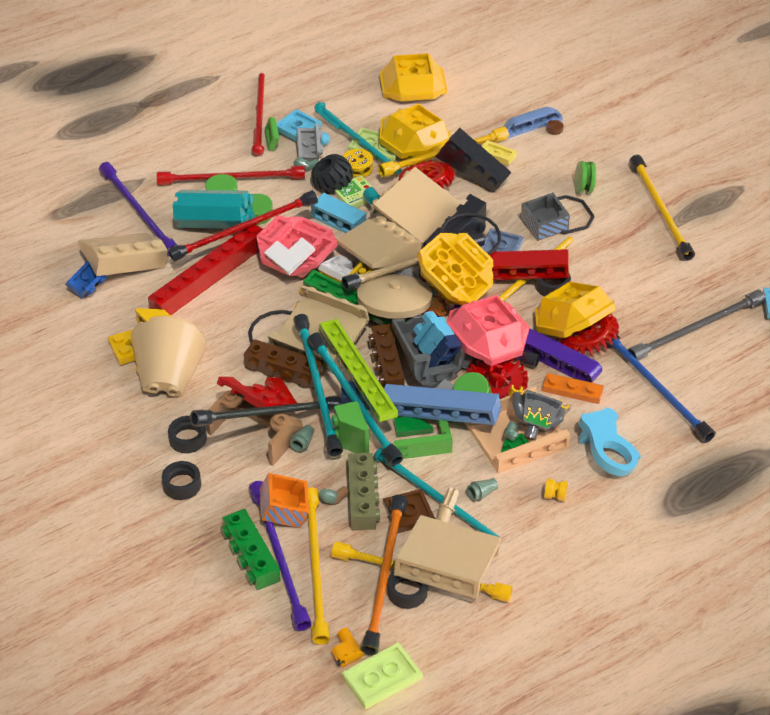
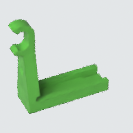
[394,420,453,459]

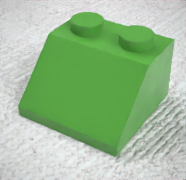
[332,401,369,453]

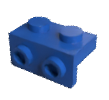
[65,261,107,299]

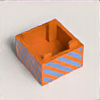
[260,473,309,528]

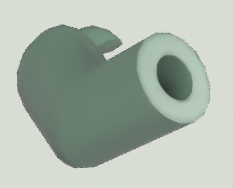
[294,158,319,172]
[504,421,519,441]

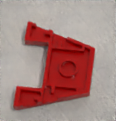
[217,376,297,408]

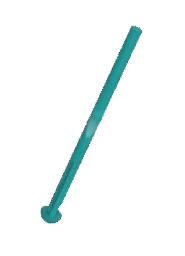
[314,102,401,174]
[374,448,501,538]

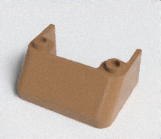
[207,391,303,466]

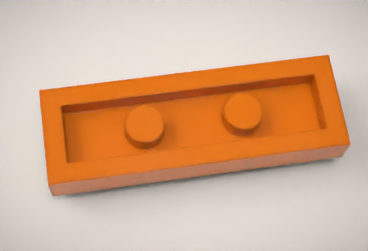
[542,373,604,404]

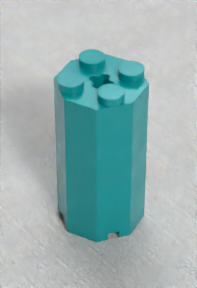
[172,190,255,229]

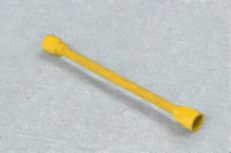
[378,126,509,178]
[308,487,330,645]
[331,541,513,603]

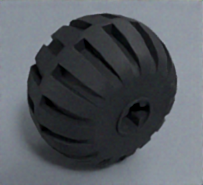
[311,154,353,195]

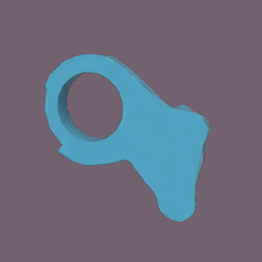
[578,408,641,476]

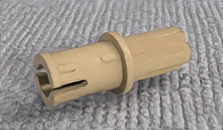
[436,487,459,523]

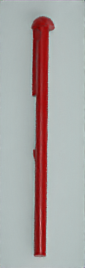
[251,73,265,156]

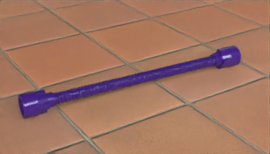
[99,162,177,256]
[248,481,312,631]

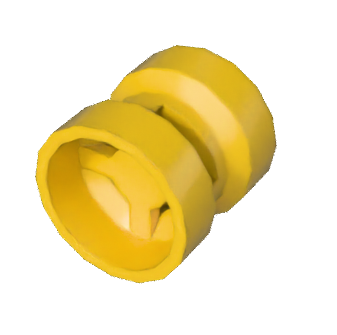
[544,478,568,502]

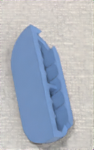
[504,107,563,138]

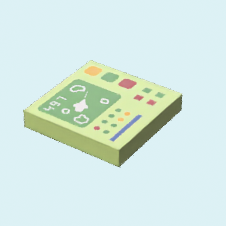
[334,175,372,208]

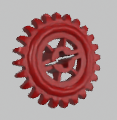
[398,160,455,189]
[558,313,619,356]
[466,359,529,399]

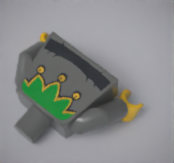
[509,385,569,440]

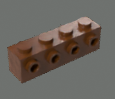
[368,324,405,389]
[244,339,324,389]

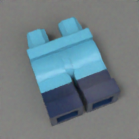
[413,311,463,368]

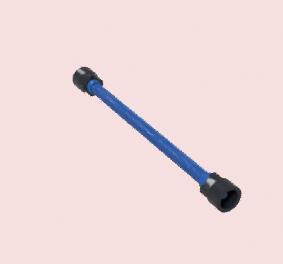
[606,334,716,443]

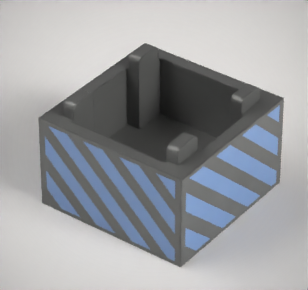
[521,192,570,241]

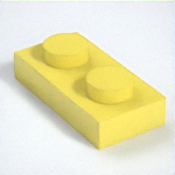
[482,140,517,166]

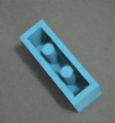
[311,193,366,233]

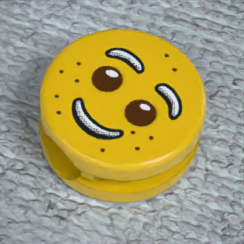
[342,149,373,179]

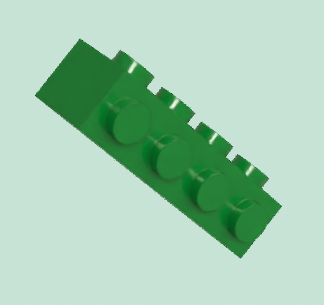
[220,508,281,591]

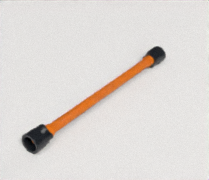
[361,495,408,655]

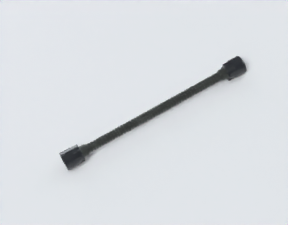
[190,395,342,427]

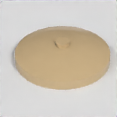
[357,274,432,319]

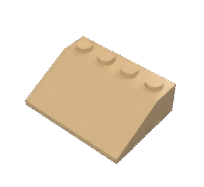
[336,216,421,269]
[78,233,168,276]

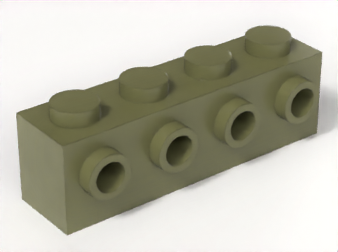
[348,453,380,531]

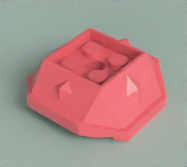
[256,215,337,278]
[446,295,530,366]

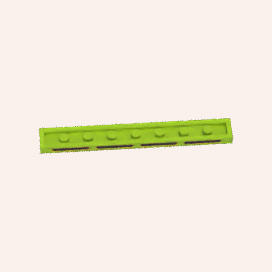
[319,319,398,422]

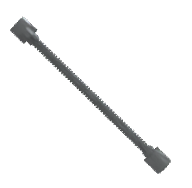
[628,289,765,361]

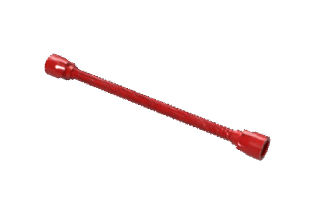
[157,165,305,186]

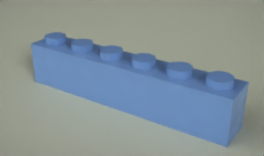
[384,384,502,425]

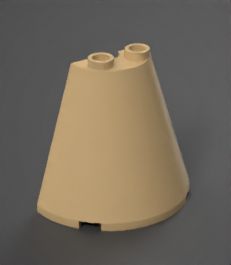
[130,316,207,397]

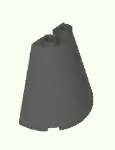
[391,315,474,387]

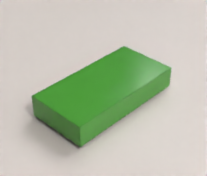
[264,117,279,151]

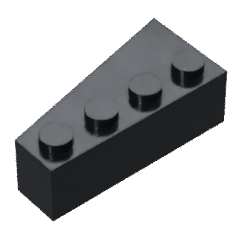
[435,127,512,193]
[423,194,487,248]

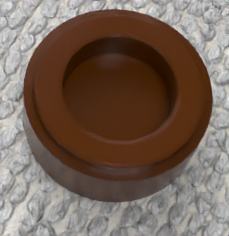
[547,120,564,135]

